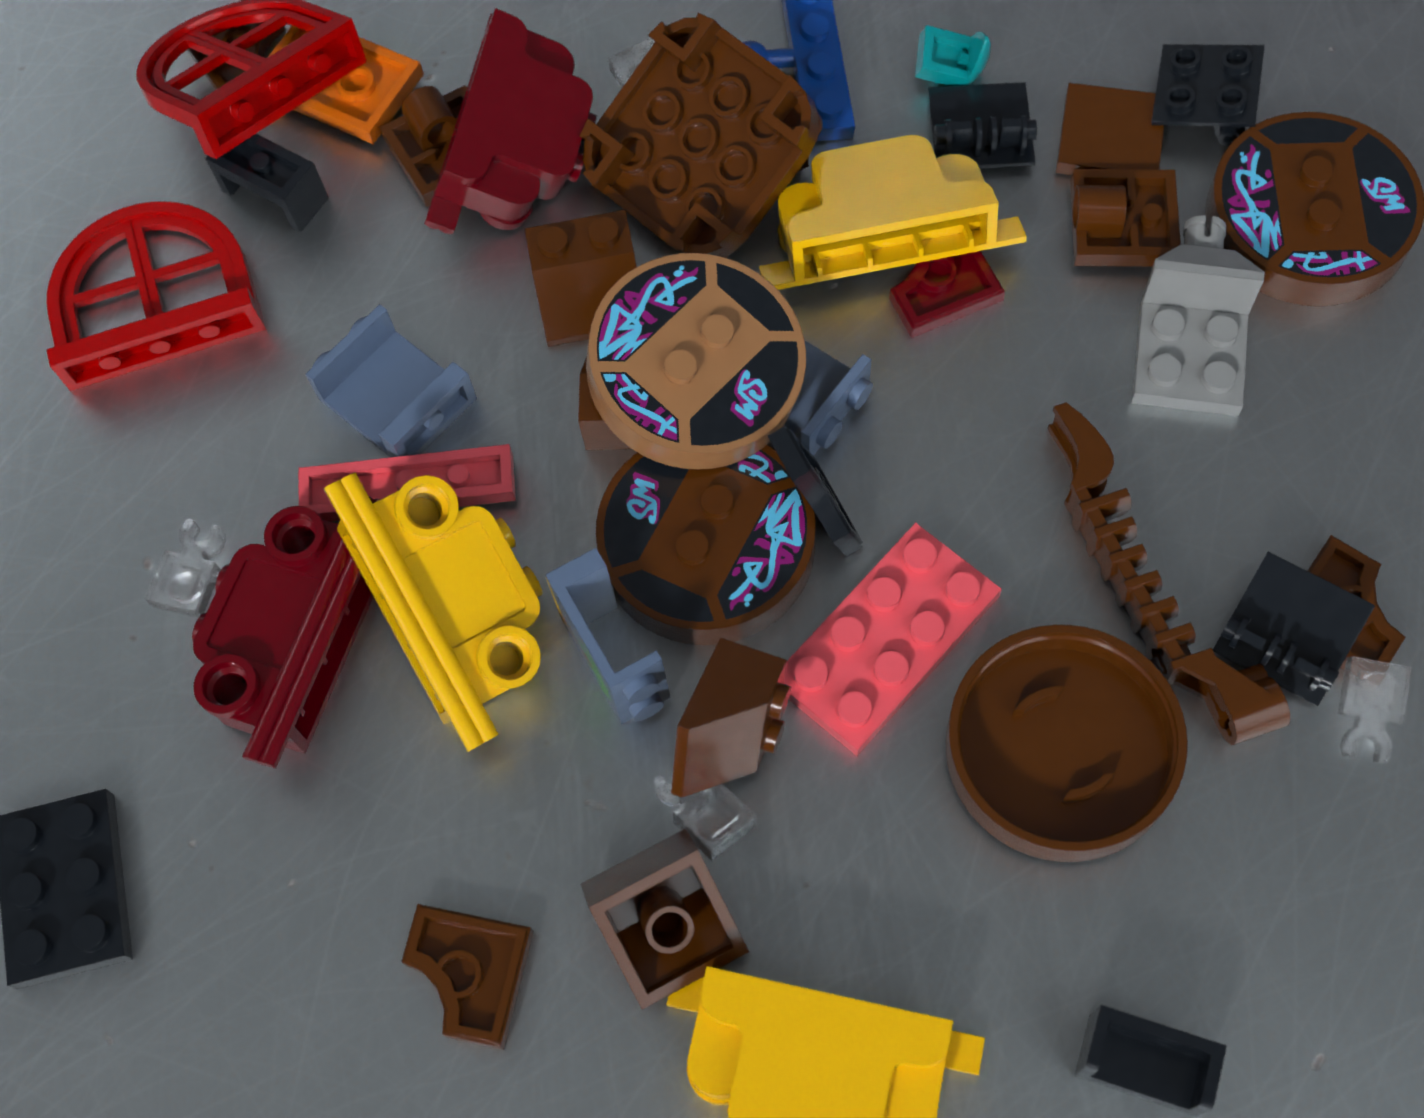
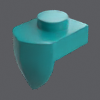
[915,25,991,86]

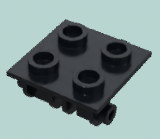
[1152,44,1265,146]
[928,82,1037,168]
[1213,551,1375,706]

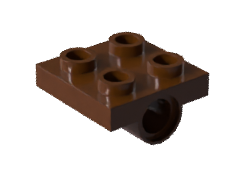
[379,85,467,207]
[1070,169,1181,267]

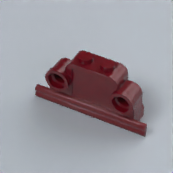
[424,8,597,235]
[192,497,380,769]

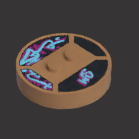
[586,253,806,469]

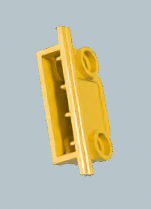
[759,135,1027,290]
[324,473,543,752]
[666,966,985,1118]

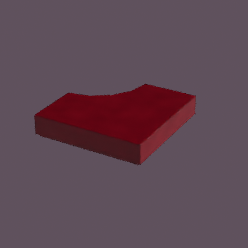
[889,251,1005,338]

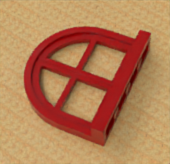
[136,0,367,159]
[46,201,266,391]

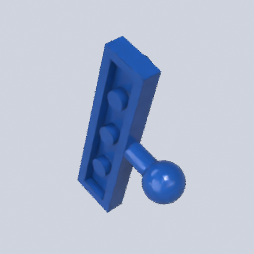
[743,0,856,141]

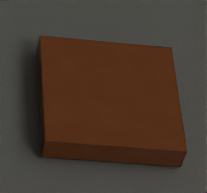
[1055,83,1164,175]

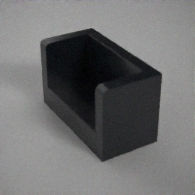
[205,134,329,232]
[1074,1005,1227,1117]

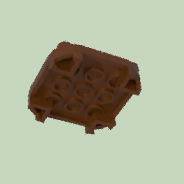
[580,13,823,258]

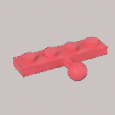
[298,444,516,522]

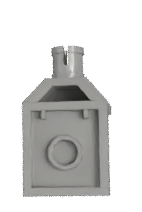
[1131,215,1265,416]

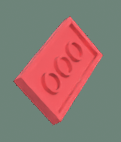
[783,522,1002,756]

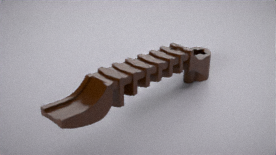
[1047,402,1290,745]

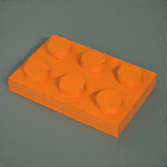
[267,26,424,145]

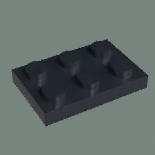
[0,789,133,989]

